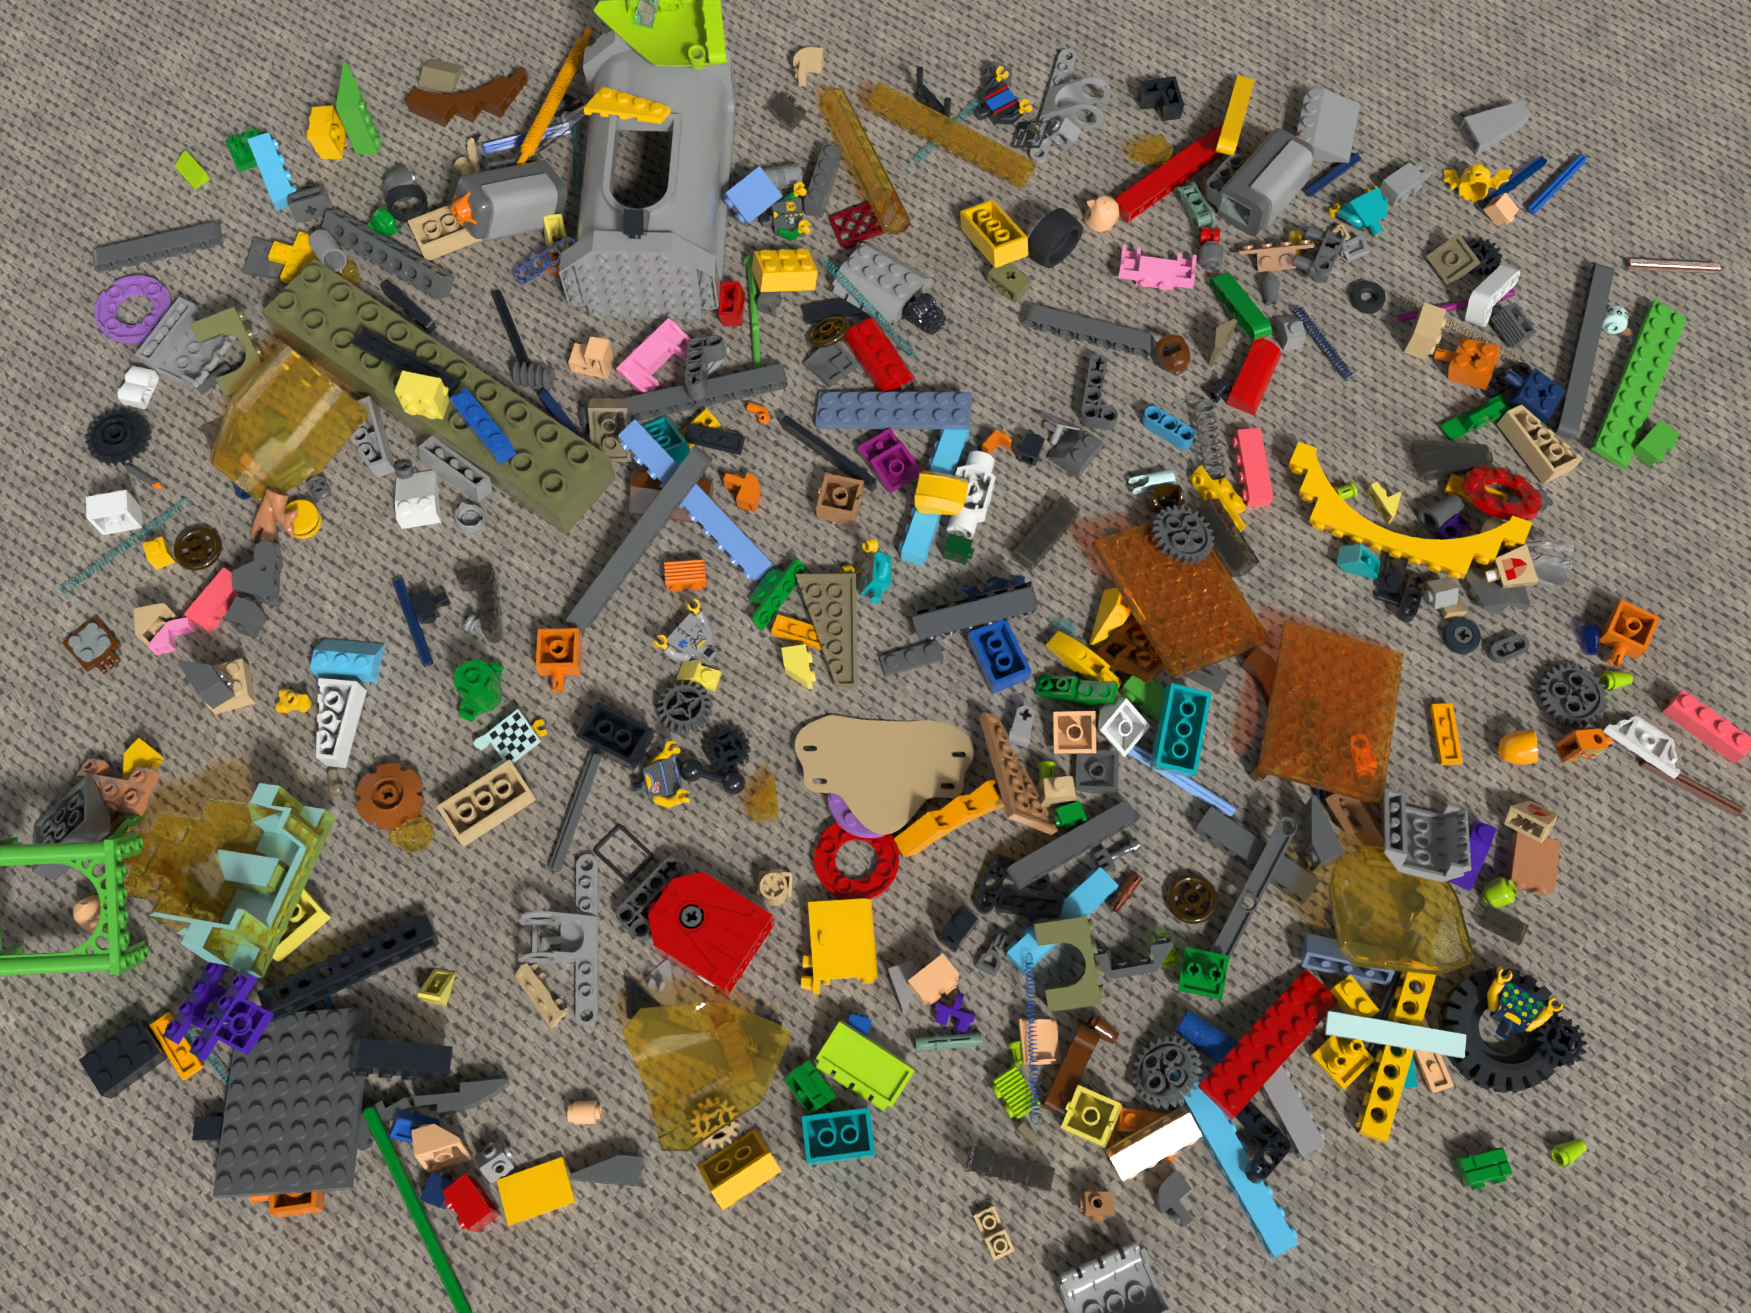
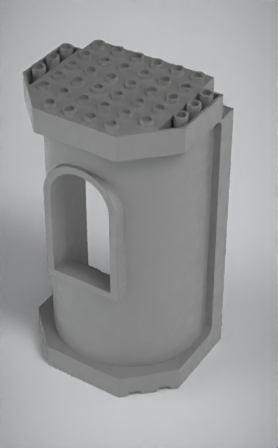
[559,30,737,320]

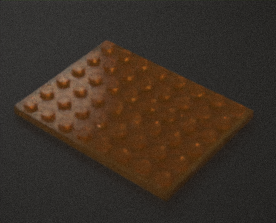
[1091,510,1271,680]
[1257,620,1404,806]

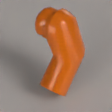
[746,402,770,424]

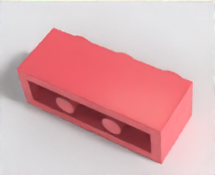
[184,567,242,633]

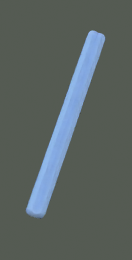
[1128,744,1236,818]

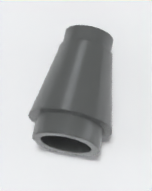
[1261,276,1280,305]

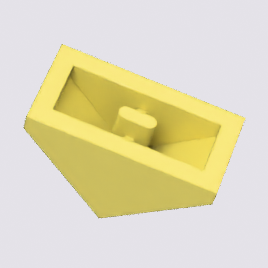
[543,214,569,253]
[418,968,455,1006]

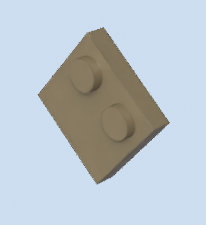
[1426,233,1480,286]

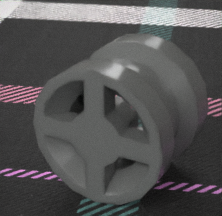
[307,476,331,500]

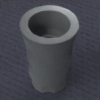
[1418,494,1464,534]

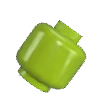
[1482,877,1517,908]

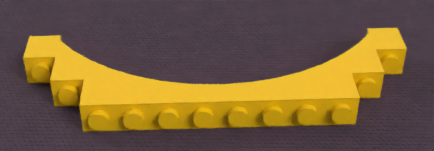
[1289,442,1532,580]

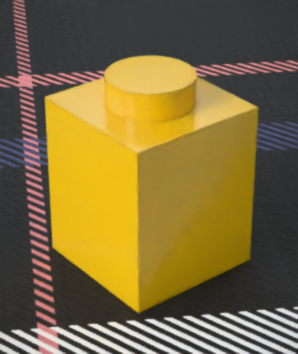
[143,536,176,570]

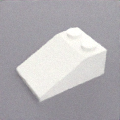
[395,470,441,529]

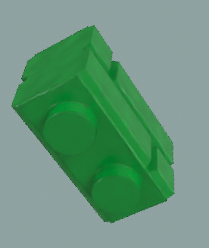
[784,1060,836,1115]
[1454,1147,1513,1190]

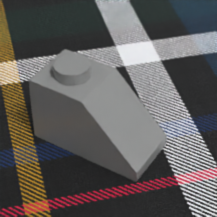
[1275,315,1306,351]
[888,960,921,1013]

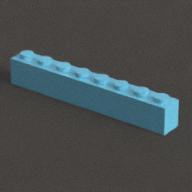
[898,429,970,566]
[1182,1075,1298,1258]

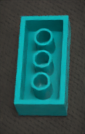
[1150,683,1212,777]

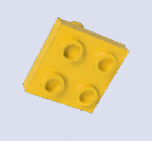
[1310,1036,1375,1090]

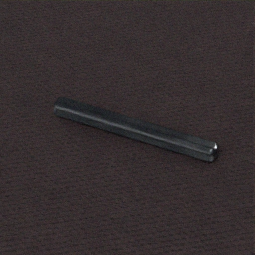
[491,289,530,367]

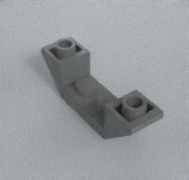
[1093,936,1176,979]

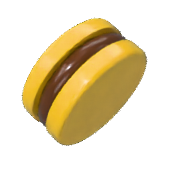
[285,500,322,539]

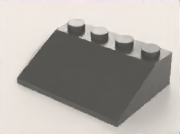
[32,774,111,881]

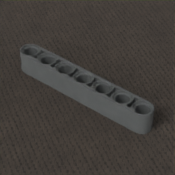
[92,223,223,273]
[1023,305,1154,358]
[1006,800,1139,889]

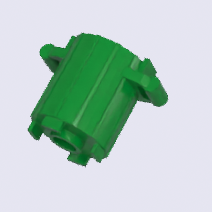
[453,659,504,722]

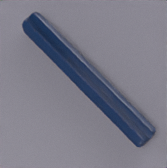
[1304,153,1361,197]

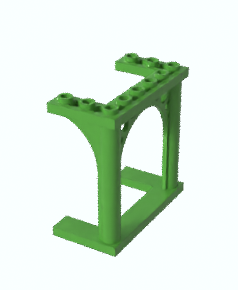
[0,832,149,977]

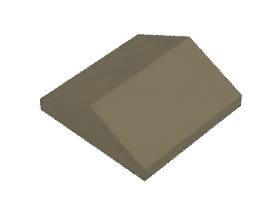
[418,59,464,94]
[1208,319,1237,367]

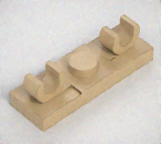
[515,963,569,1029]

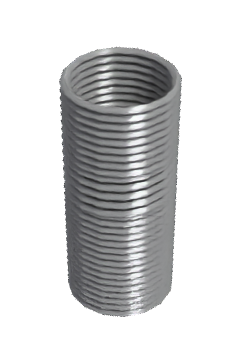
[745,163,803,190]
[309,230,347,272]

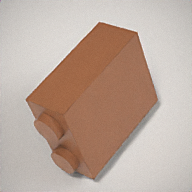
[1506,831,1561,896]

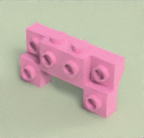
[1118,245,1197,290]
[616,318,691,394]

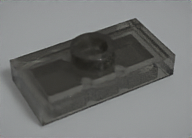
[1478,905,1529,946]

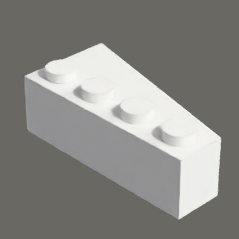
[316,678,367,768]

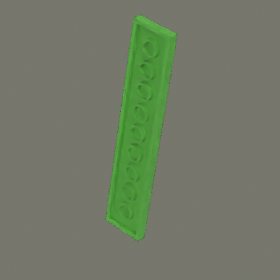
[1591,299,1687,469]

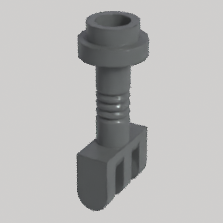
[1092,837,1142,873]

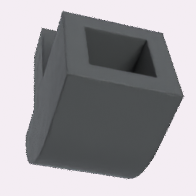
[1155,1170,1193,1227]

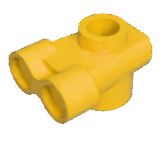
[275,688,311,713]

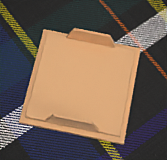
[1019,1019,1062,1065]

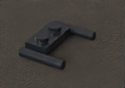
[916,66,951,126]
[1376,553,1424,609]

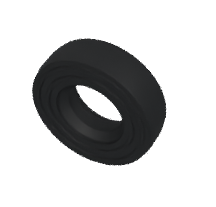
[1350,281,1386,314]

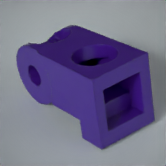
[1433,514,1470,540]

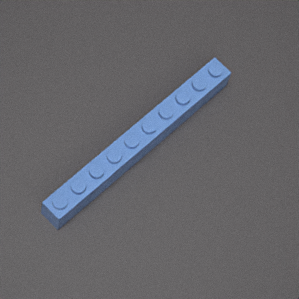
[618,420,774,582]

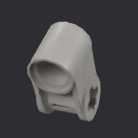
[1008,705,1035,748]

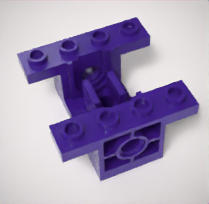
[163,962,274,1061]

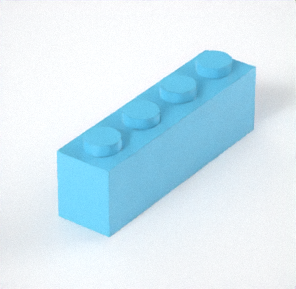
[247,132,297,210]

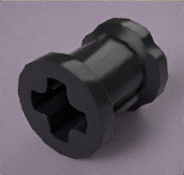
[1206,378,1232,403]

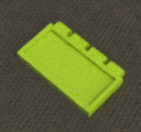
[816,1019,916,1112]

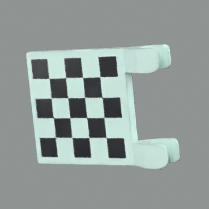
[473,709,541,771]

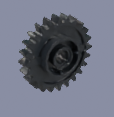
[85,407,152,467]

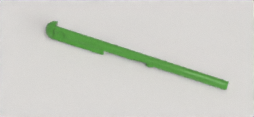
[744,254,761,369]

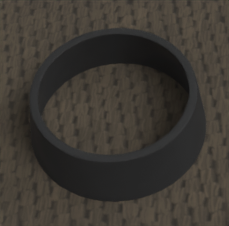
[386,185,428,223]

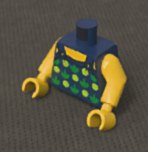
[1487,966,1563,1039]

